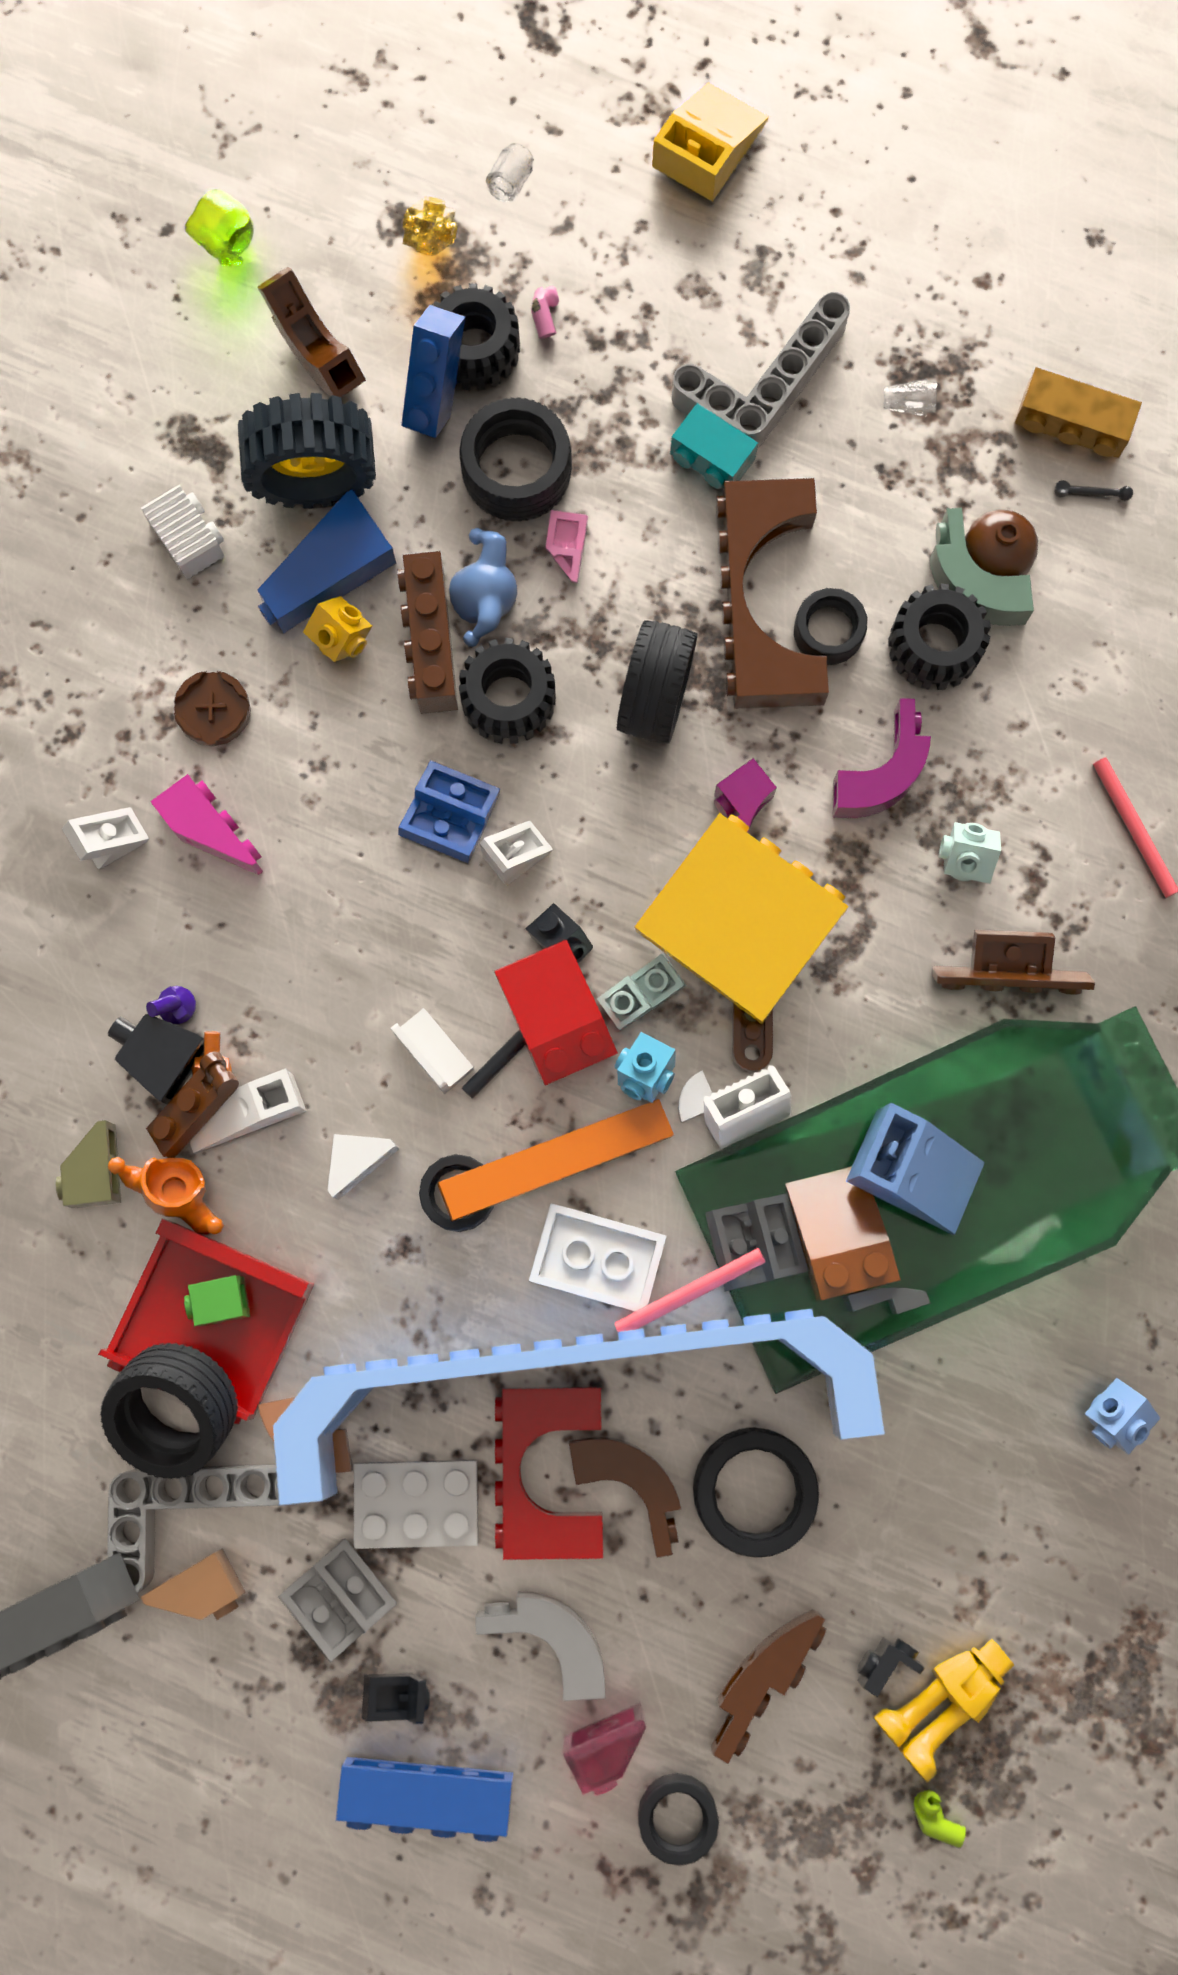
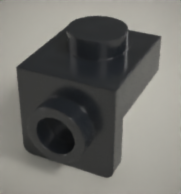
[525,903,593,963]
[857,1637,925,1698]
[361,1673,430,1724]

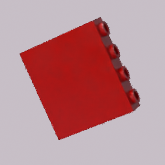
[98,1219,315,1425]

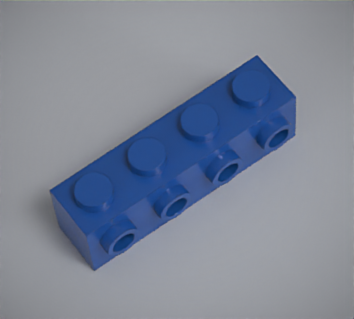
[336,1757,514,1842]

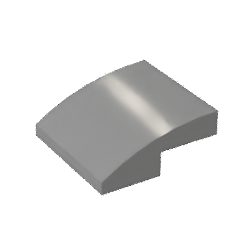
[278,1539,397,1663]

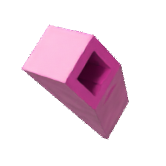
[150,774,263,875]

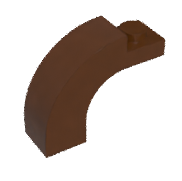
[257,267,366,397]
[569,1437,681,1558]

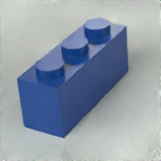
[401,305,465,438]

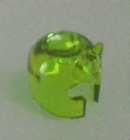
[185,189,254,267]

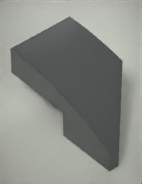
[842,1288,930,1314]

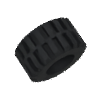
[432,283,520,391]
[888,584,991,690]
[459,638,556,744]

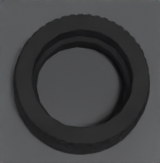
[459,397,572,522]
[616,620,698,744]
[100,1343,238,1479]
[693,1427,819,1558]

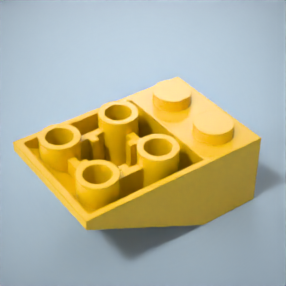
[652,83,769,202]

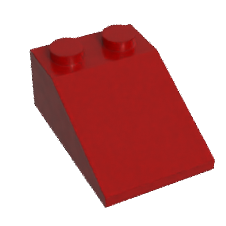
[494,940,618,1086]

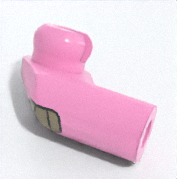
[531,286,559,339]

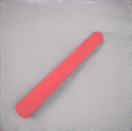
[1093,757,1178,898]
[615,1248,766,1332]

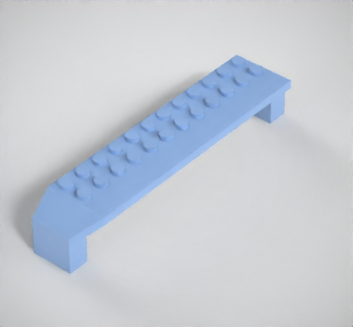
[273,1309,884,1505]

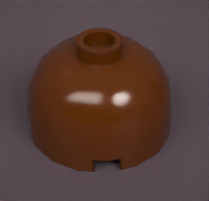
[965,509,1039,576]

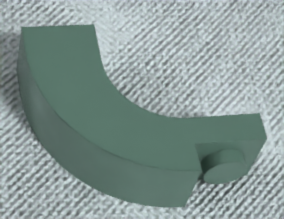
[929,508,1034,626]

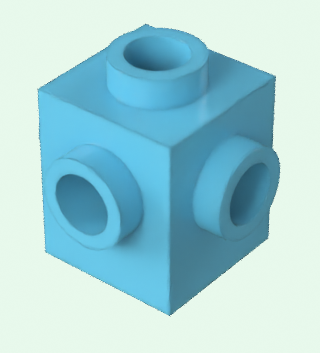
[615,1032,676,1103]

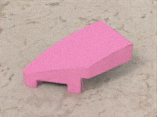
[546,510,588,583]

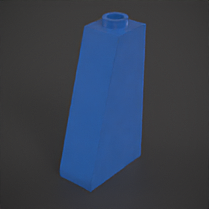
[257,489,396,634]

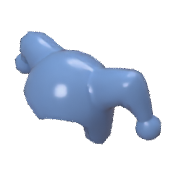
[449,528,517,647]

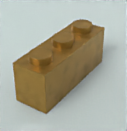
[1014,367,1142,458]

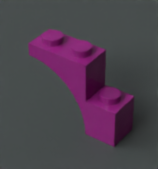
[714,758,777,833]

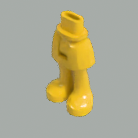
[873,1639,1015,1783]

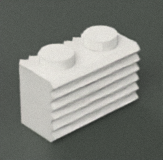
[141,485,224,579]
[703,1066,792,1149]

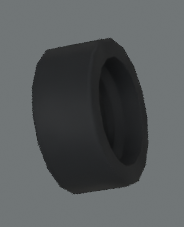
[794,588,868,665]
[419,1154,494,1232]
[638,1773,719,1866]

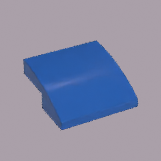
[398,760,500,863]

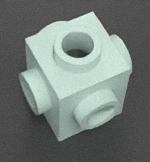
[939,822,1001,884]

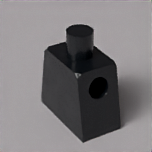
[108,1013,204,1105]

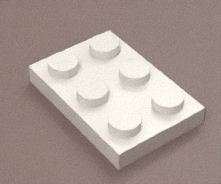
[529,1203,666,1312]
[354,1460,478,1549]

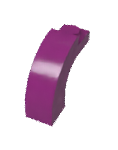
[833,698,931,818]

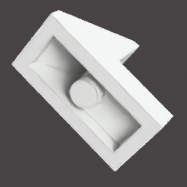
[62,807,149,869]

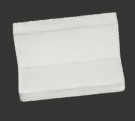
[391,1008,474,1094]

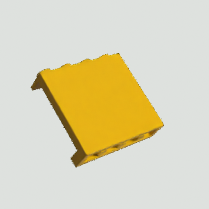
[634,813,849,1024]

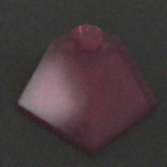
[563,1702,646,1795]

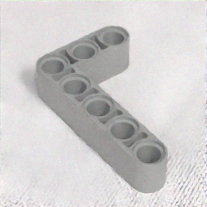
[672,292,850,449]
[108,1464,300,1593]

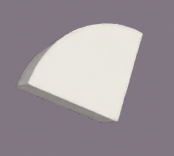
[678,1071,712,1123]

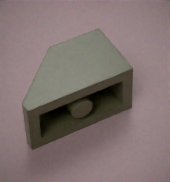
[56,1120,121,1208]

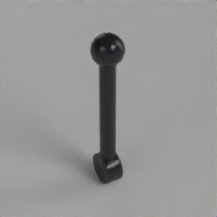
[1054,480,1134,501]

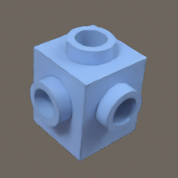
[1085,1378,1160,1455]

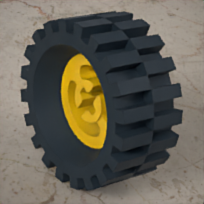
[238,393,376,509]

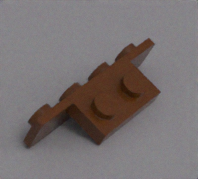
[932,930,1095,995]

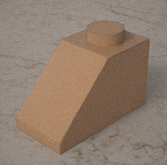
[141,1549,245,1620]

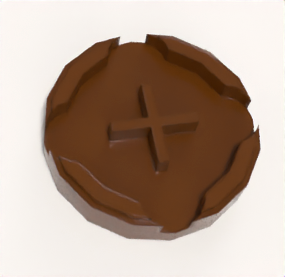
[174,671,251,747]

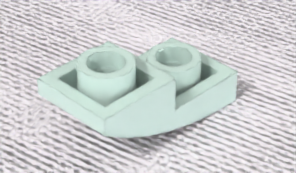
[597,954,687,1030]

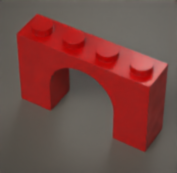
[495,1387,603,1560]

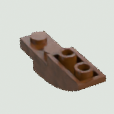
[711,1609,826,1764]

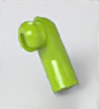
[913,1790,966,1848]

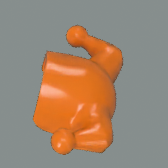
[108,1157,224,1235]

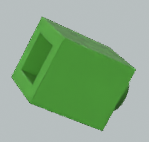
[184,1275,250,1326]

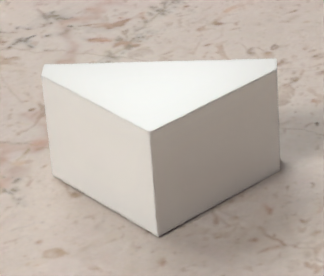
[480,820,553,886]
[328,1134,399,1200]

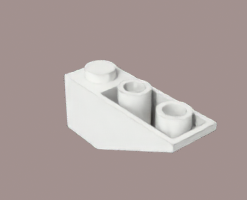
[190,1068,306,1154]

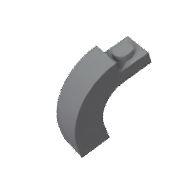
[475,1592,606,1701]

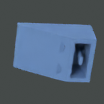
[846,1103,985,1235]

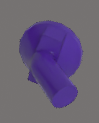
[146,986,196,1025]

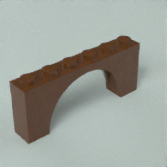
[716,478,829,709]

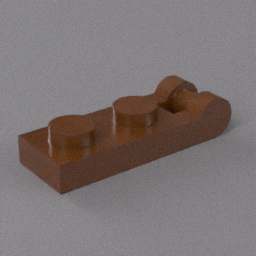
[146,1051,239,1158]

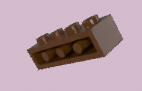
[397,551,458,714]

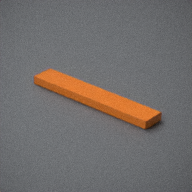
[437,1099,674,1222]

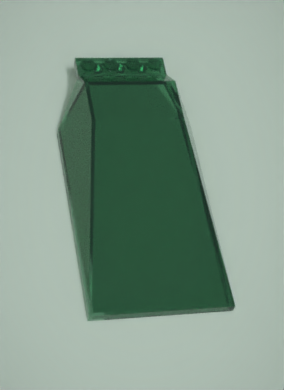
[675,1006,1178,1394]

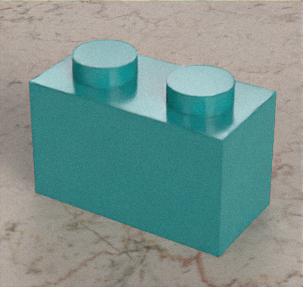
[670,403,758,489]

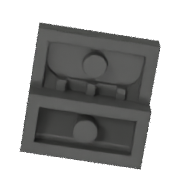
[705,1193,808,1292]

